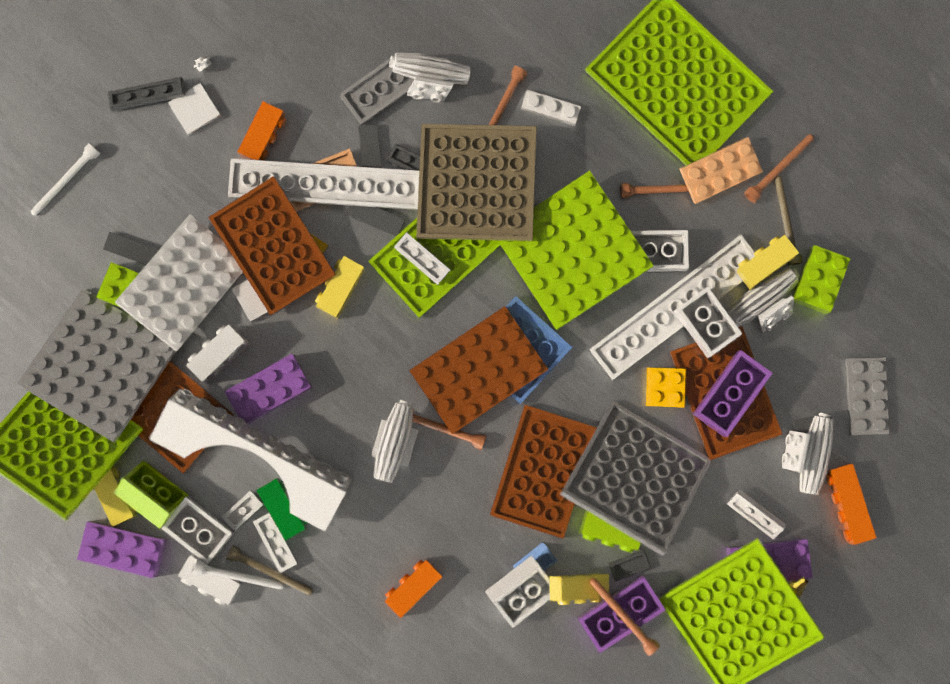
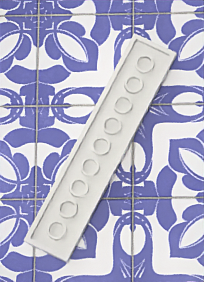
[228,159,419,210]
[589,235,755,380]

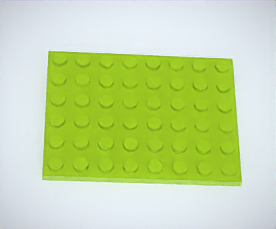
[585,0,773,165]

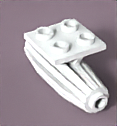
[389,53,470,102]
[727,267,800,333]
[371,400,419,483]
[782,413,834,495]

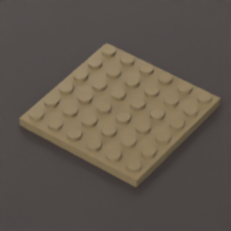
[416,124,537,241]

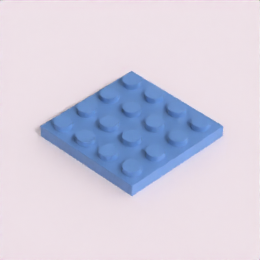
[506,296,572,404]

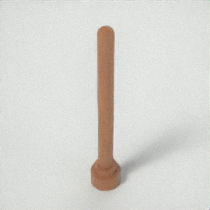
[489,66,528,125]
[744,134,814,203]
[620,183,689,198]
[412,414,487,450]
[590,578,660,656]

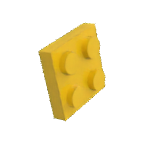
[646,367,687,408]

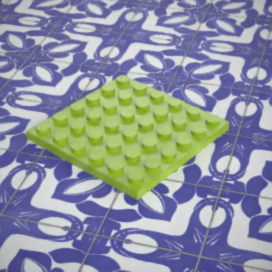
[498,171,654,330]
[0,391,142,521]
[658,538,824,684]

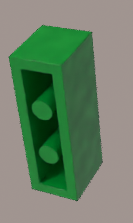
[256,478,308,541]

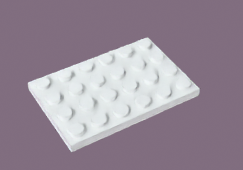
[115,215,243,352]

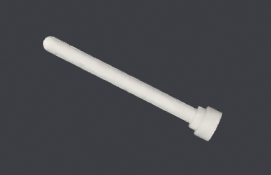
[31,143,100,216]
[192,559,284,589]

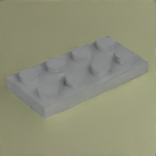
[339,51,414,126]
[846,357,889,435]

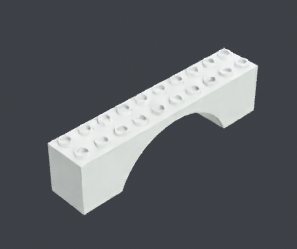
[150,389,352,531]

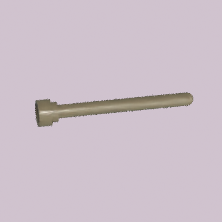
[775,176,803,266]
[226,545,313,595]

